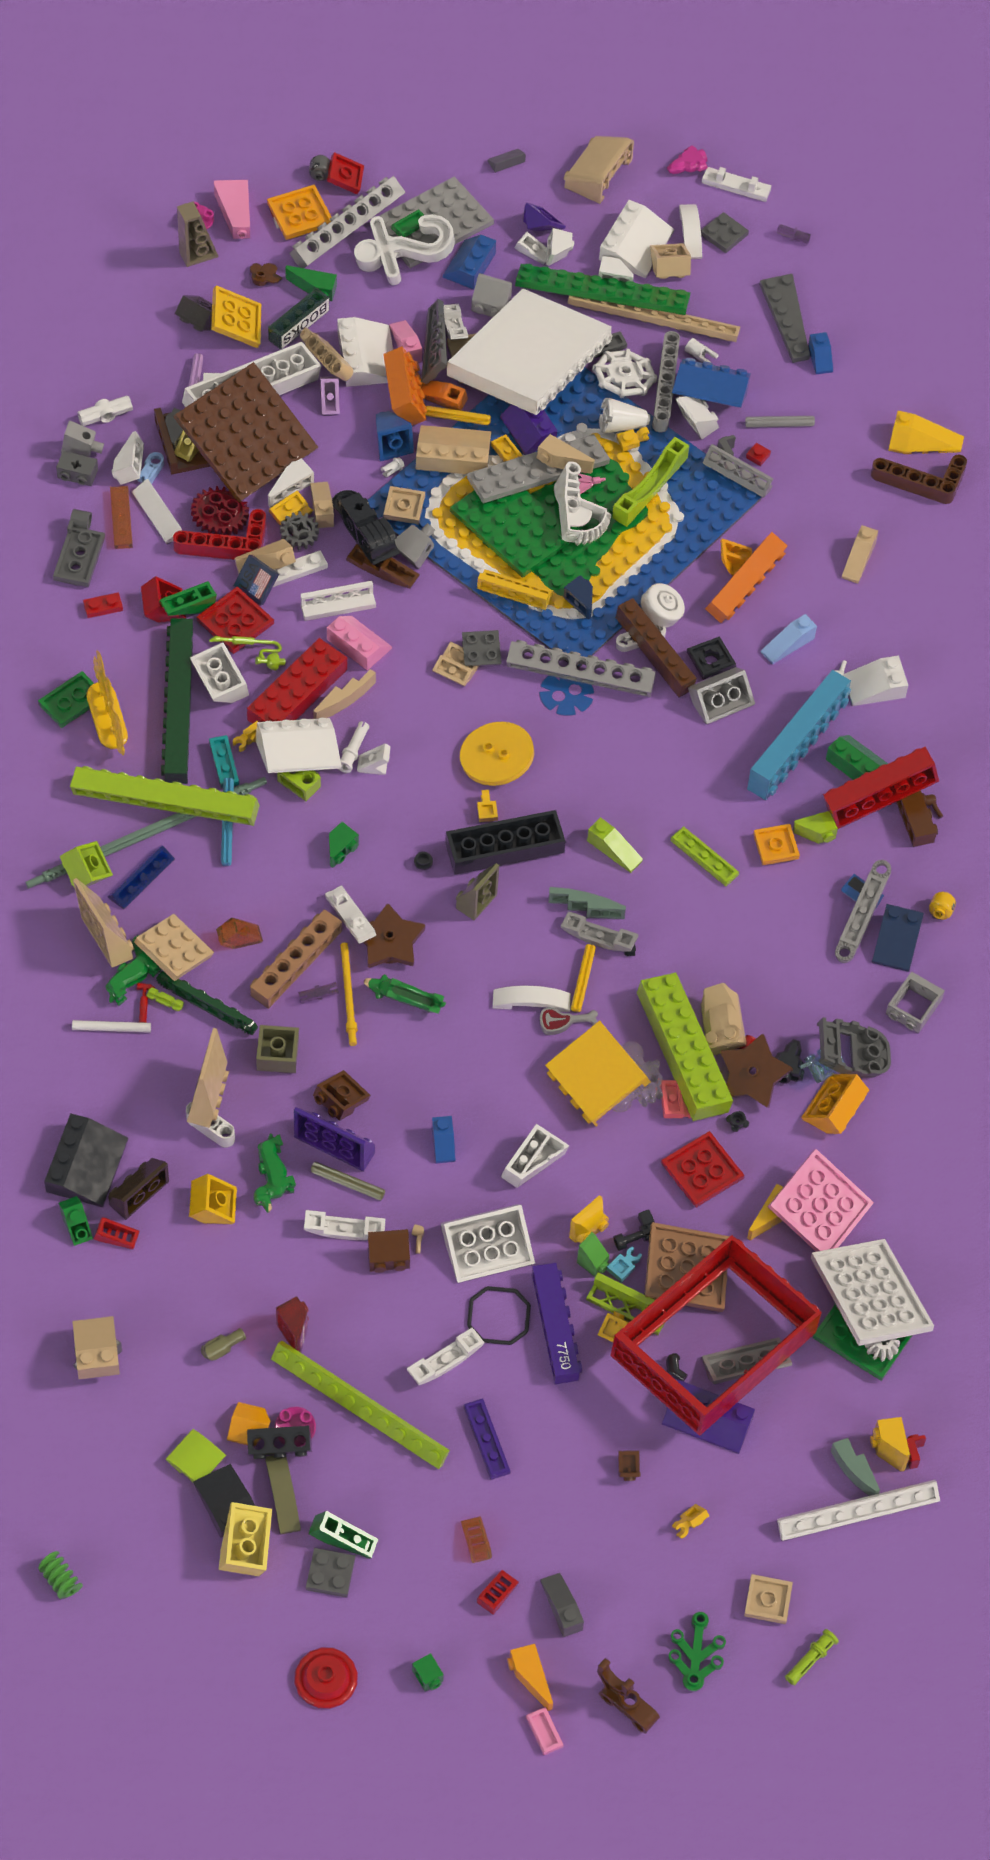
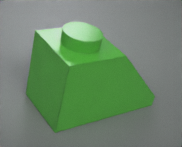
[577,1232,609,1277]

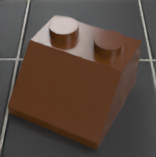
[368,1229,410,1273]

